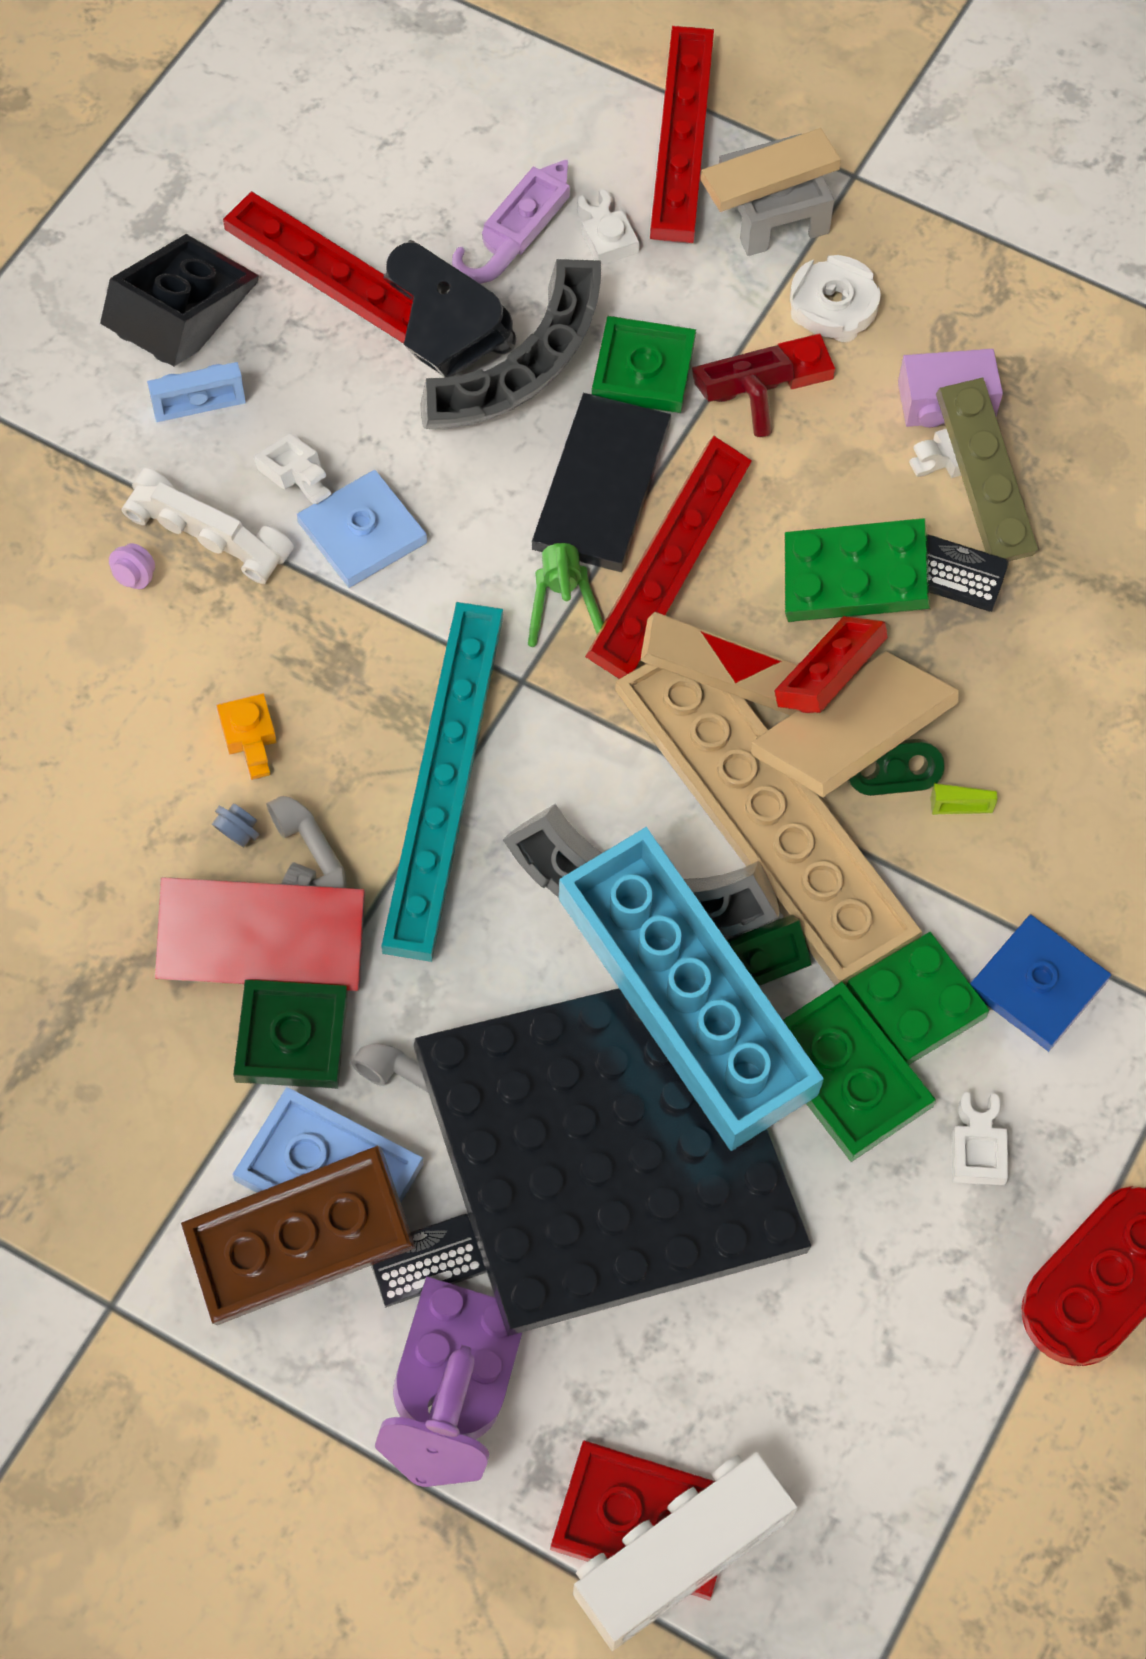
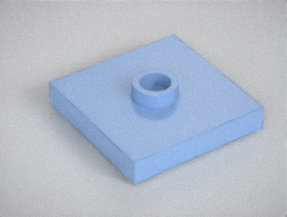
[297,470,427,588]

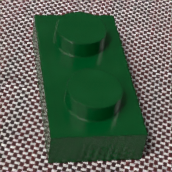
[727,915,812,986]

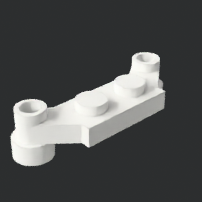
[121,468,294,584]

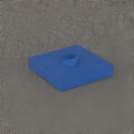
[970,914,1112,1052]

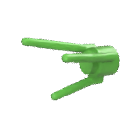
[528,543,604,647]

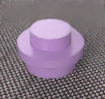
[109,543,155,589]

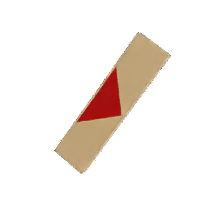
[640,612,798,715]

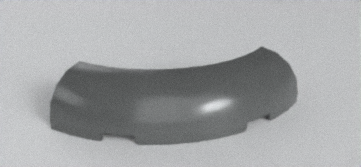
[420,259,601,429]
[503,804,779,938]

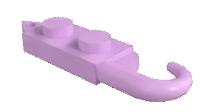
[452,160,570,284]

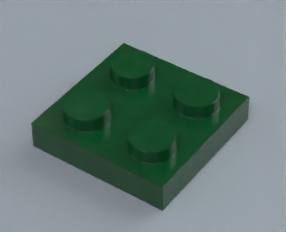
[233,979,348,1089]

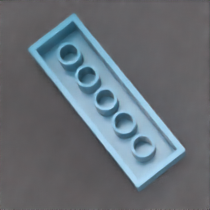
[559,827,824,1151]

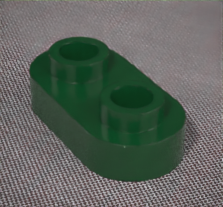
[847,739,944,796]

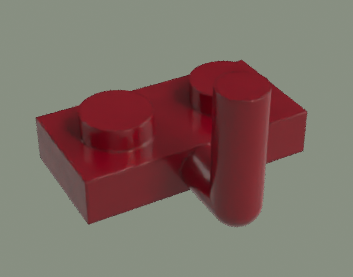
[692,345,794,437]

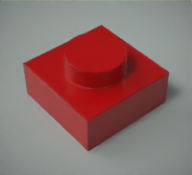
[778,333,835,390]

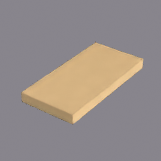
[751,651,958,797]

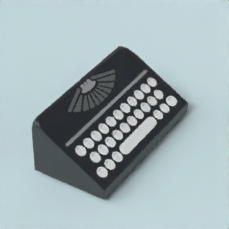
[927,534,1009,612]
[371,1214,486,1308]

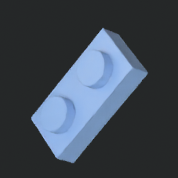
[147,362,246,422]

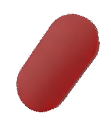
[1021,1186,1146,1366]

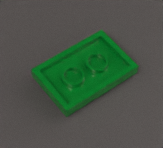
[785,518,930,622]
[783,981,936,1162]

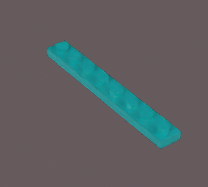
[381,602,503,962]

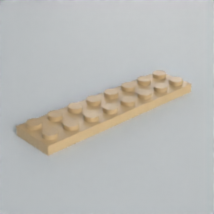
[615,663,922,985]

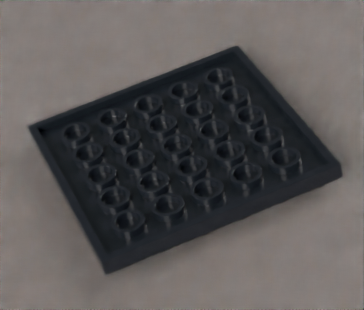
[413,988,811,1336]

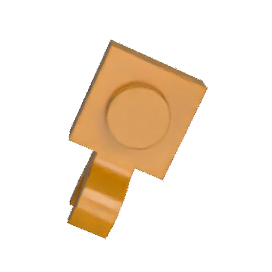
[216,693,277,780]

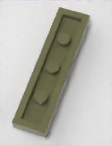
[936,377,1038,562]

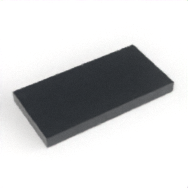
[532,392,671,572]

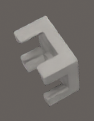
[719,133,834,256]

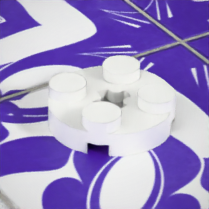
[790,255,881,342]

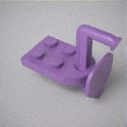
[375,1276,522,1487]

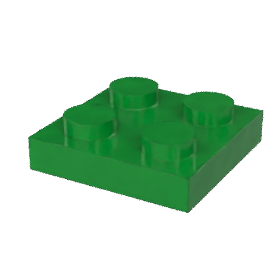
[592,315,696,413]
[846,932,990,1065]

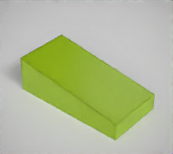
[930,784,997,815]

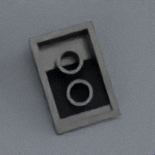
[100,234,259,367]

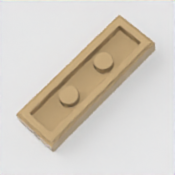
[701,128,841,212]

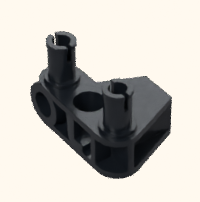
[383,240,516,377]

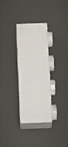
[573,1452,798,1652]

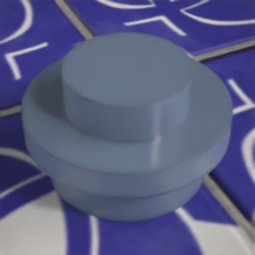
[212,803,260,848]

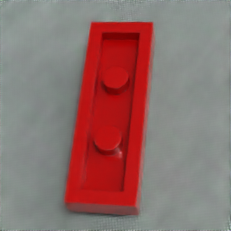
[774,616,888,713]

